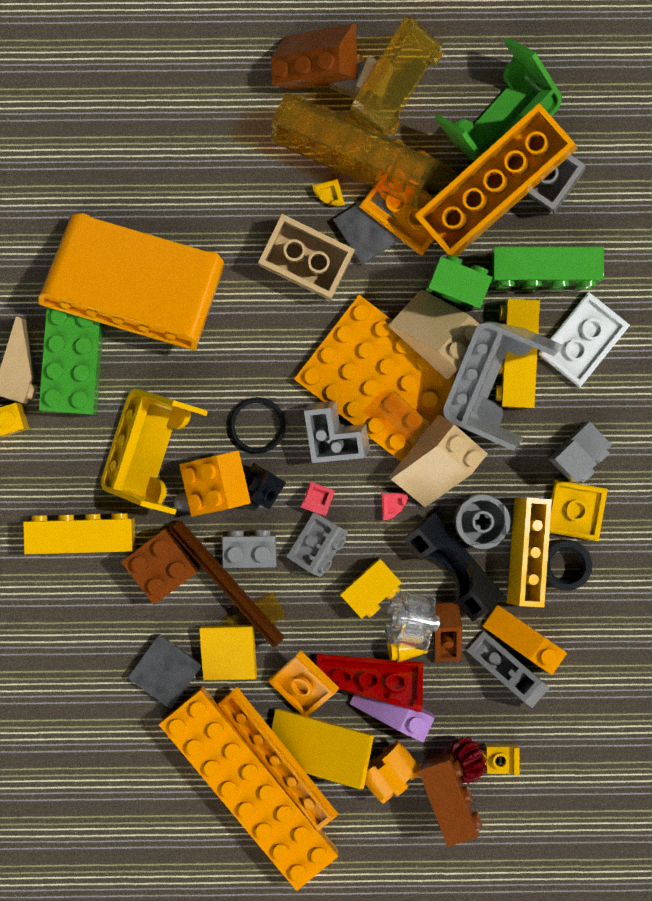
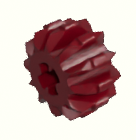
[443,737,487,784]

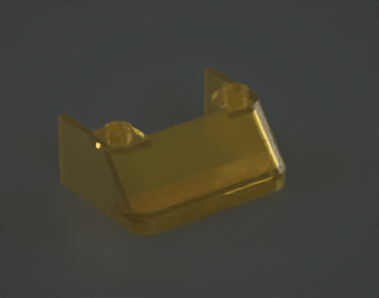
[347,15,444,145]

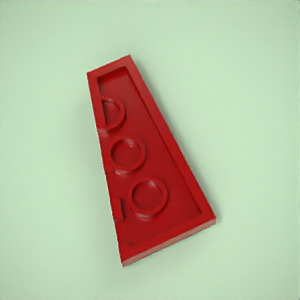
[316,654,423,713]

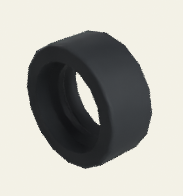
[546,539,592,591]

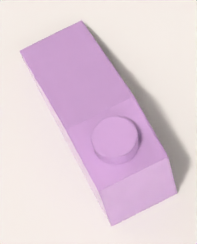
[349,693,435,742]

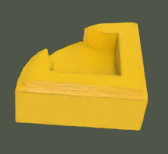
[312,179,345,207]

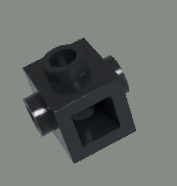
[245,463,286,510]

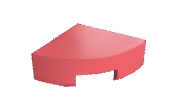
[381,492,408,520]

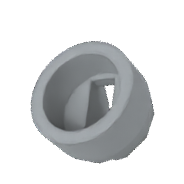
[174,492,190,512]

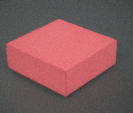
[301,482,335,516]

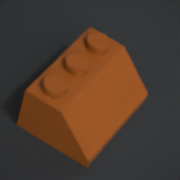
[271,23,357,90]
[418,753,482,847]

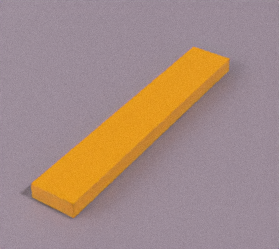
[217,687,339,831]

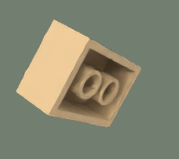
[258,214,355,301]

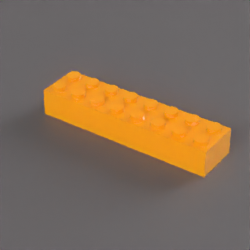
[159,686,338,891]

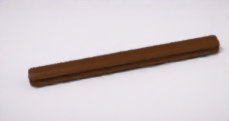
[169,520,284,647]

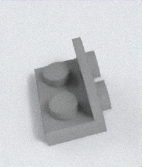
[287,512,348,577]
[222,530,276,568]

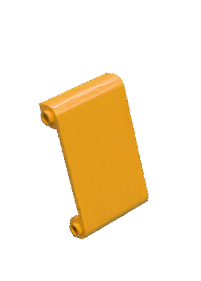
[39,213,224,351]

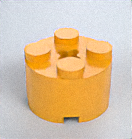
[365,740,420,804]

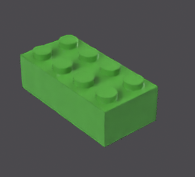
[489,247,604,290]
[39,307,104,415]

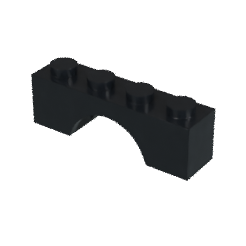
[403,513,504,622]

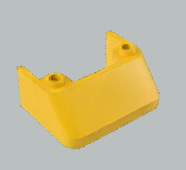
[101,388,208,515]

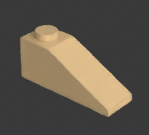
[0,317,38,404]

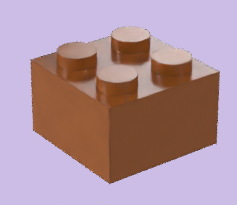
[121,528,199,605]

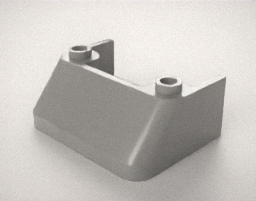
[443,321,563,451]

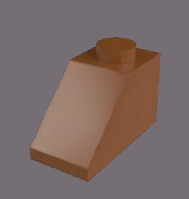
[432,602,462,662]

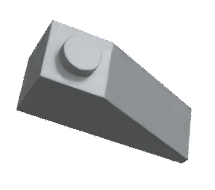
[467,631,550,708]

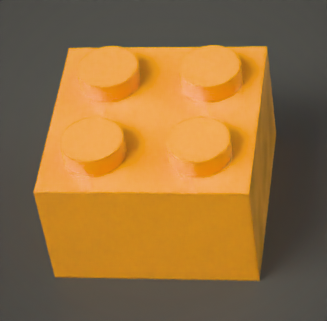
[179,451,251,517]

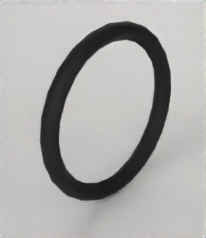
[229,397,286,454]

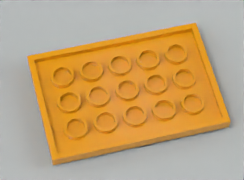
[294,295,459,461]

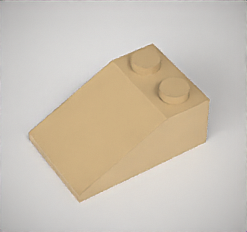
[388,289,480,380]
[388,415,488,507]

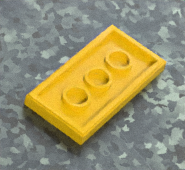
[271,708,374,789]

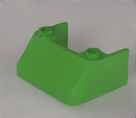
[435,37,562,161]

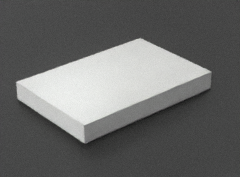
[537,292,630,388]

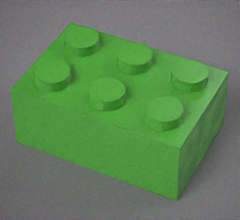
[425,254,493,311]

